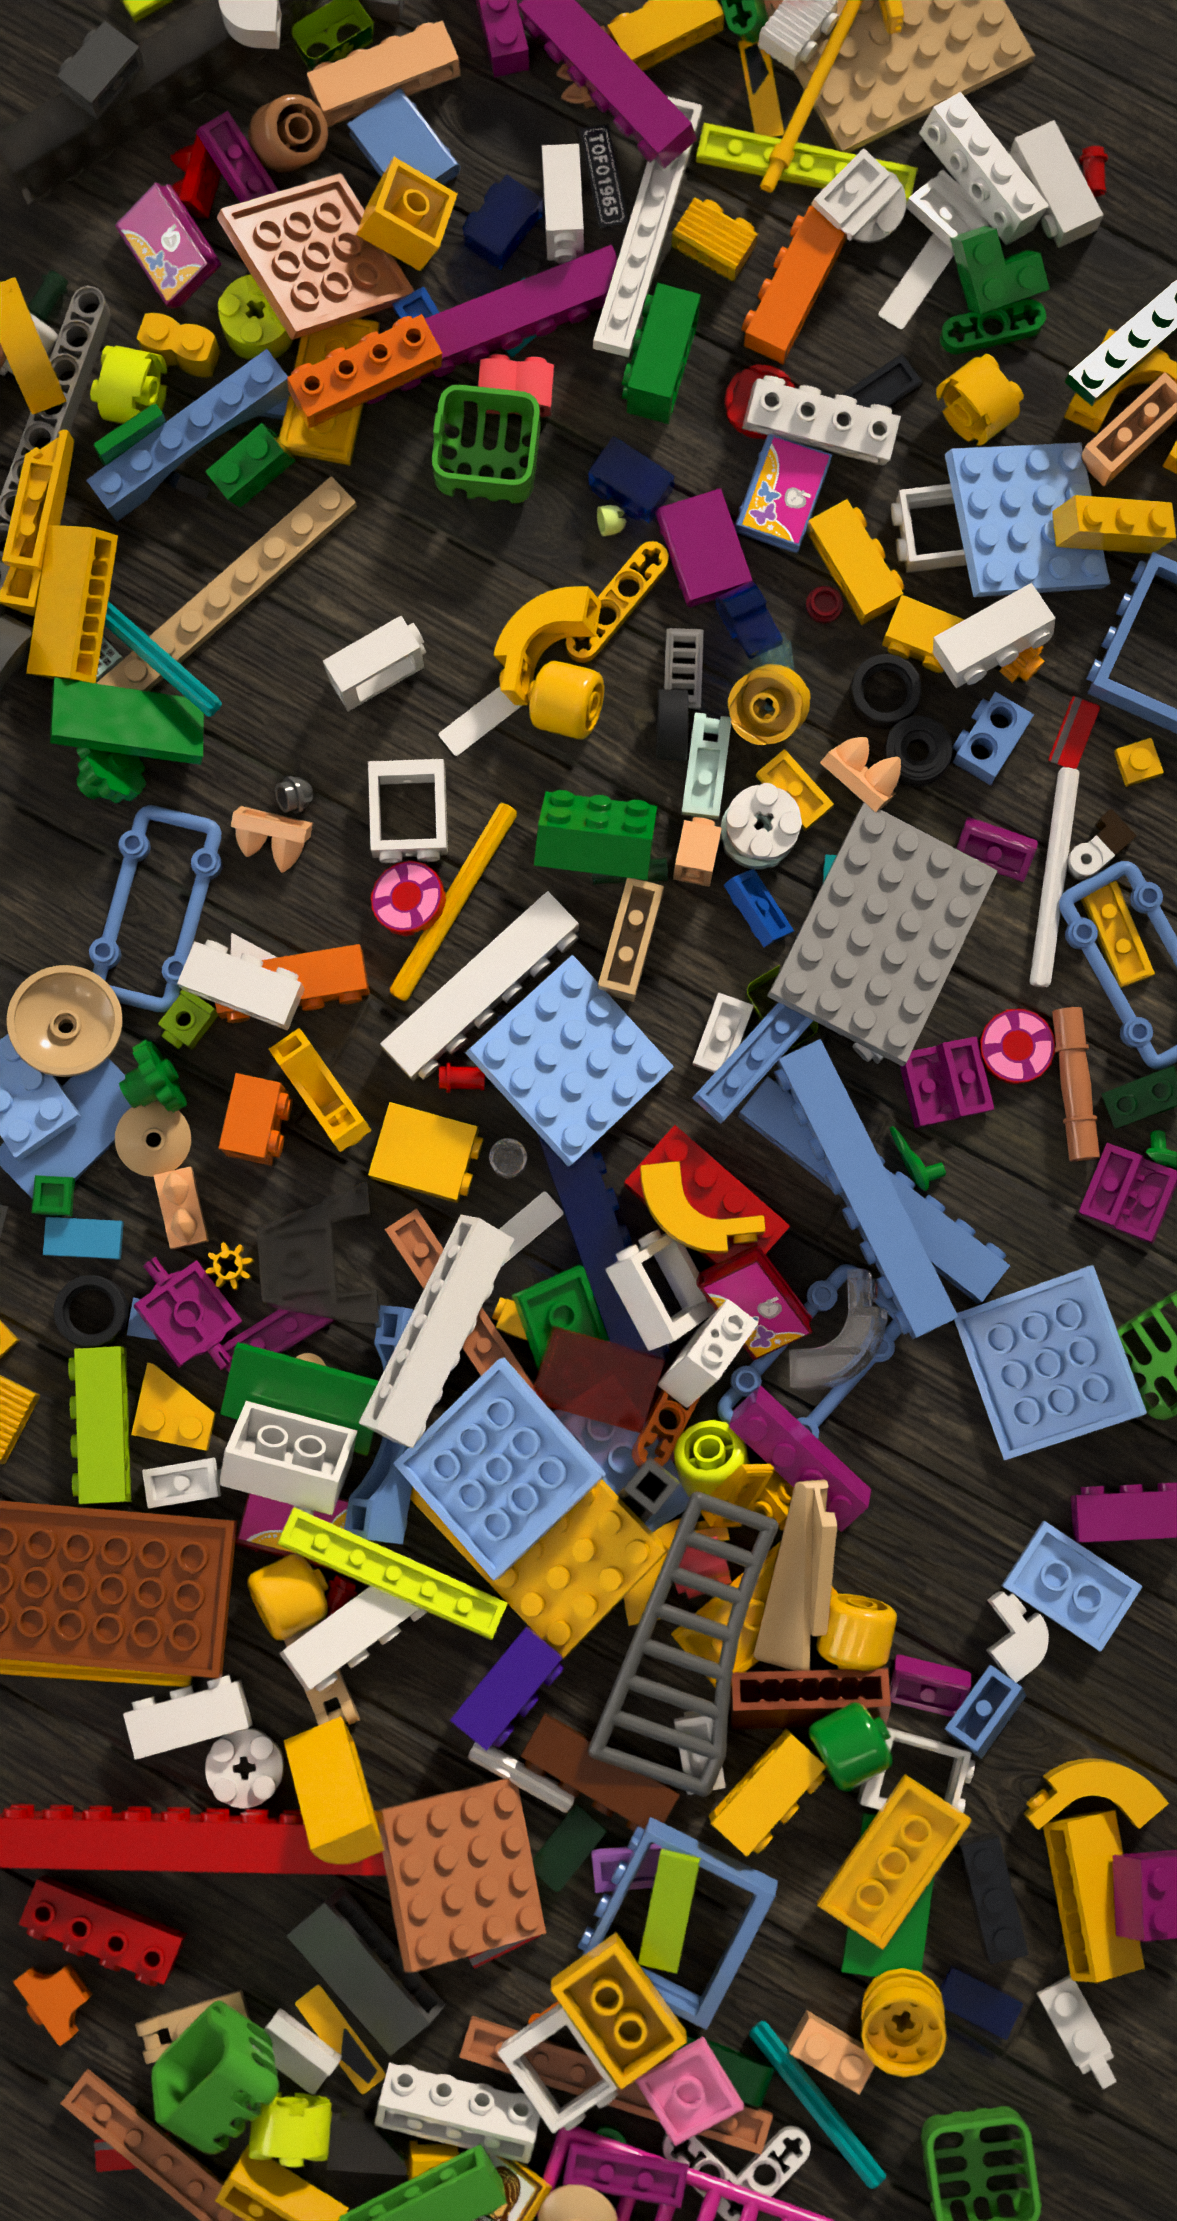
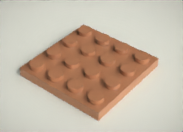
[217,173,414,340]
[375,1778,546,1972]

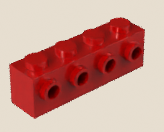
[19,1875,187,1986]

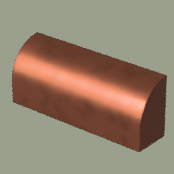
[730,1668,891,1730]

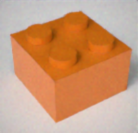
[219,1073,293,1166]

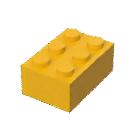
[709,1728,826,1856]
[551,1932,687,2090]

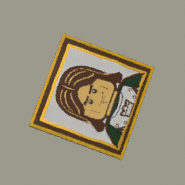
[473,2154,553,2221]

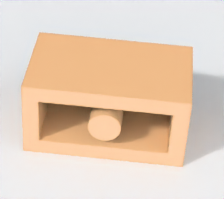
[673,817,722,887]
[787,2010,875,2094]

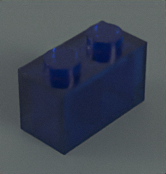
[462,174,543,270]
[589,436,675,523]

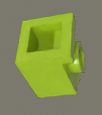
[158,990,218,1050]

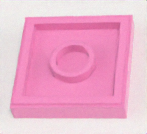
[635,2037,744,2146]

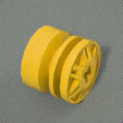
[862,1968,946,2077]

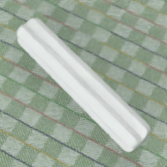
[468,1742,576,1812]

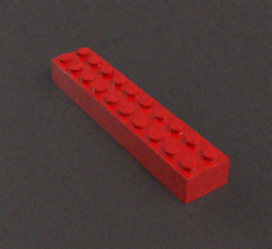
[0,1804,387,1876]

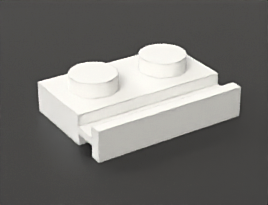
[811,148,902,241]
[906,169,991,250]

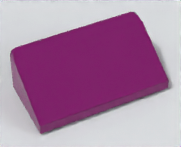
[956,817,1038,882]
[889,1655,971,1717]

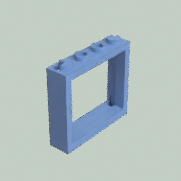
[1086,552,1177,733]
[578,1817,778,2030]

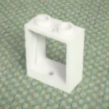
[542,144,584,264]
[891,484,967,573]
[323,616,426,711]
[368,759,448,863]
[605,1230,715,1351]
[657,1299,758,1408]
[857,1727,975,1813]
[498,2003,619,2133]

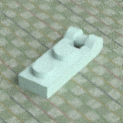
[681,712,732,820]

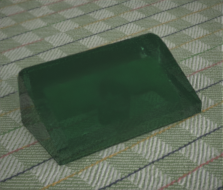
[532,1804,607,1893]

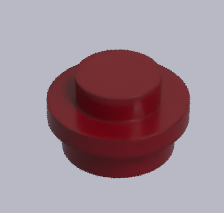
[806,586,843,623]

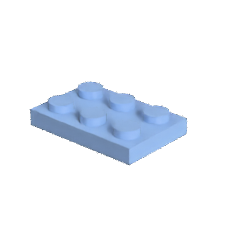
[0,1034,82,1161]
[1001,1521,1143,1652]

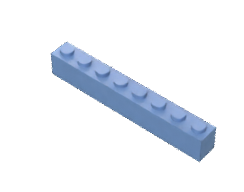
[774,1039,958,1339]
[738,1077,1010,1304]

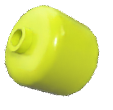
[674,1420,750,1497]

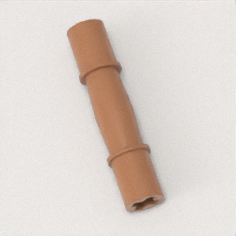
[1052,1007,1100,1162]

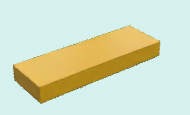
[1081,880,1155,988]

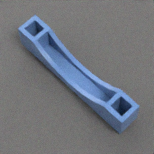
[86,349,291,521]
[344,1305,414,1544]

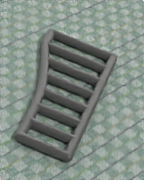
[588,1492,778,1797]

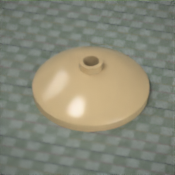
[7,965,122,1077]

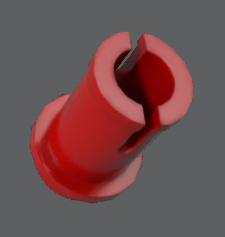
[1079,146,1108,197]
[439,1063,485,1093]
[321,1575,357,1622]

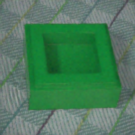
[32,1175,75,1217]

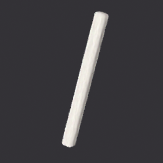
[1030,768,1079,987]

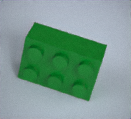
[622,283,701,424]
[534,790,657,880]

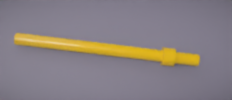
[760,0,863,193]

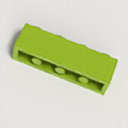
[68,1346,131,1504]

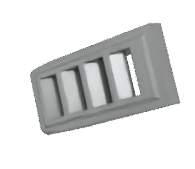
[664,628,704,709]

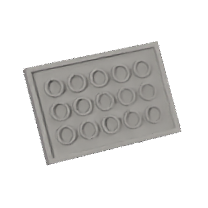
[767,802,998,1066]

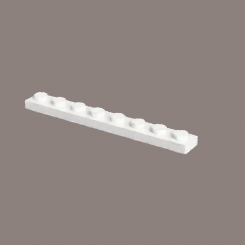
[593,97,703,358]

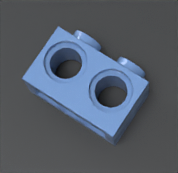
[952,691,1034,786]

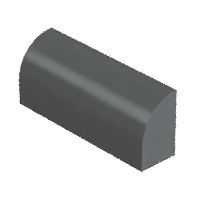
[287,1885,446,2056]

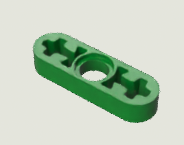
[940,299,1046,354]

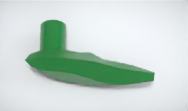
[889,1126,946,1191]
[1146,1130,1177,1170]

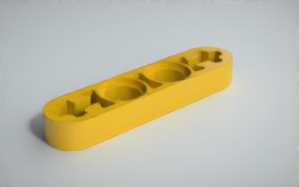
[566,541,669,663]

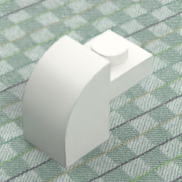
[218,0,281,49]
[986,1591,1049,1683]

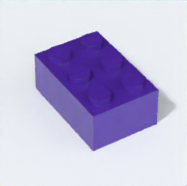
[450,1625,564,1751]

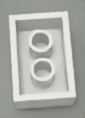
[220,1401,357,1515]

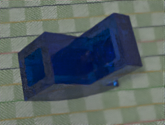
[716,581,783,660]

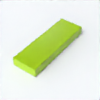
[638,1849,700,1973]

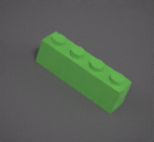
[339,2144,507,2221]

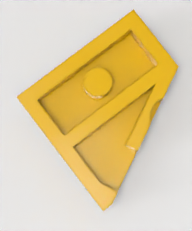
[131,1362,216,1451]

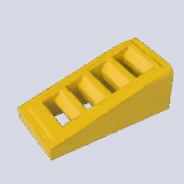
[701,1464,775,1528]

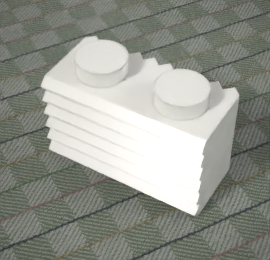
[758,0,839,70]

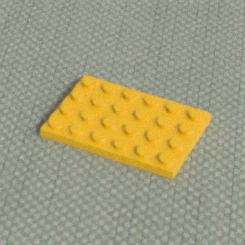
[410,1480,669,1660]

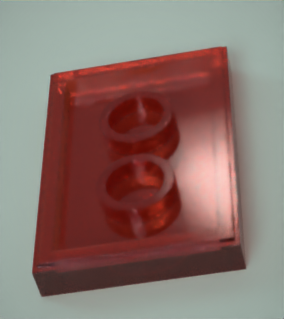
[532,1326,665,1433]

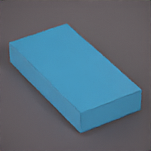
[43,1217,124,1260]

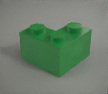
[950,226,1049,314]

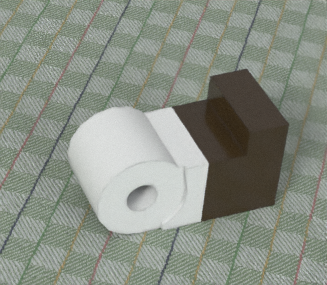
[1067,809,1137,880]

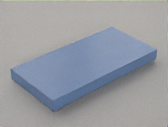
[0,1058,132,1199]

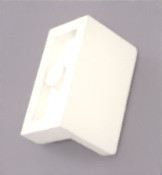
[252,2008,342,2094]

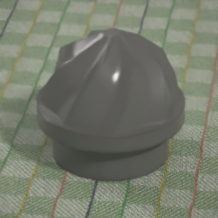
[275,776,313,813]

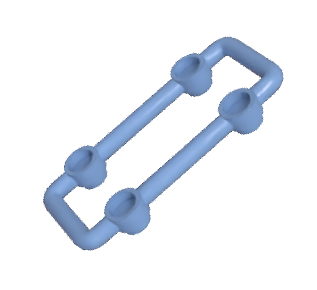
[89,805,223,1013]
[1059,861,1177,1070]
[717,1264,902,1439]

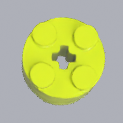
[218,274,293,360]
[90,346,167,424]
[248,2092,332,2167]

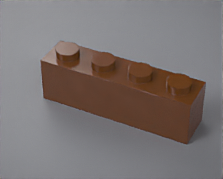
[521,1712,680,1832]

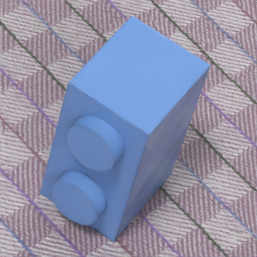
[945,1665,1026,1759]

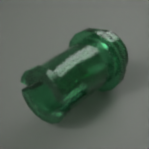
[27,270,69,320]

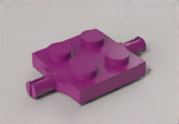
[134,1257,242,1371]

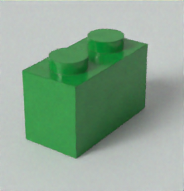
[205,423,296,508]

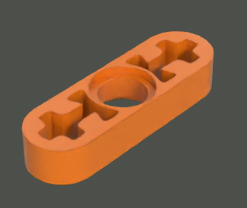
[632,1389,701,1468]

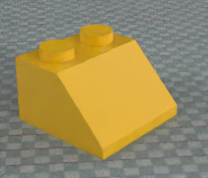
[356,157,457,271]

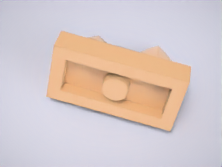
[820,737,901,812]
[231,806,313,873]
[154,1166,209,1250]

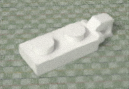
[1037,1975,1117,2089]

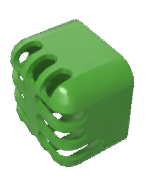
[432,385,541,504]
[1117,1291,1177,1420]
[151,2000,279,2154]
[921,2106,1041,2221]

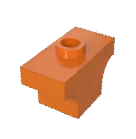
[13,1963,93,2047]

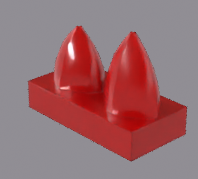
[170,135,221,219]

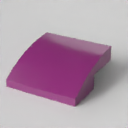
[899,1037,994,1128]
[1079,1143,1177,1244]

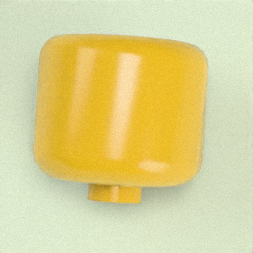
[527,661,604,740]
[248,1554,328,1641]
[816,1594,897,1671]

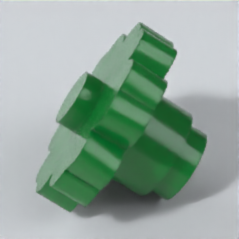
[76,747,146,803]
[119,1039,187,1113]

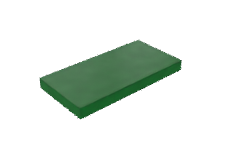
[50,678,204,765]
[220,1342,379,1456]
[841,1812,934,1977]

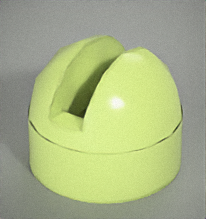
[597,505,626,536]

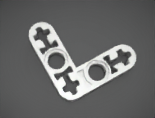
[663,2125,811,2221]

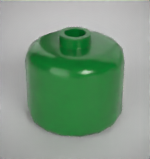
[809,1702,892,1792]

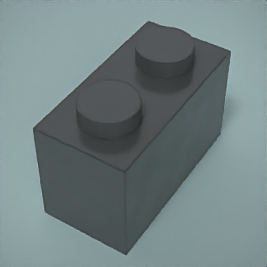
[57,21,145,120]

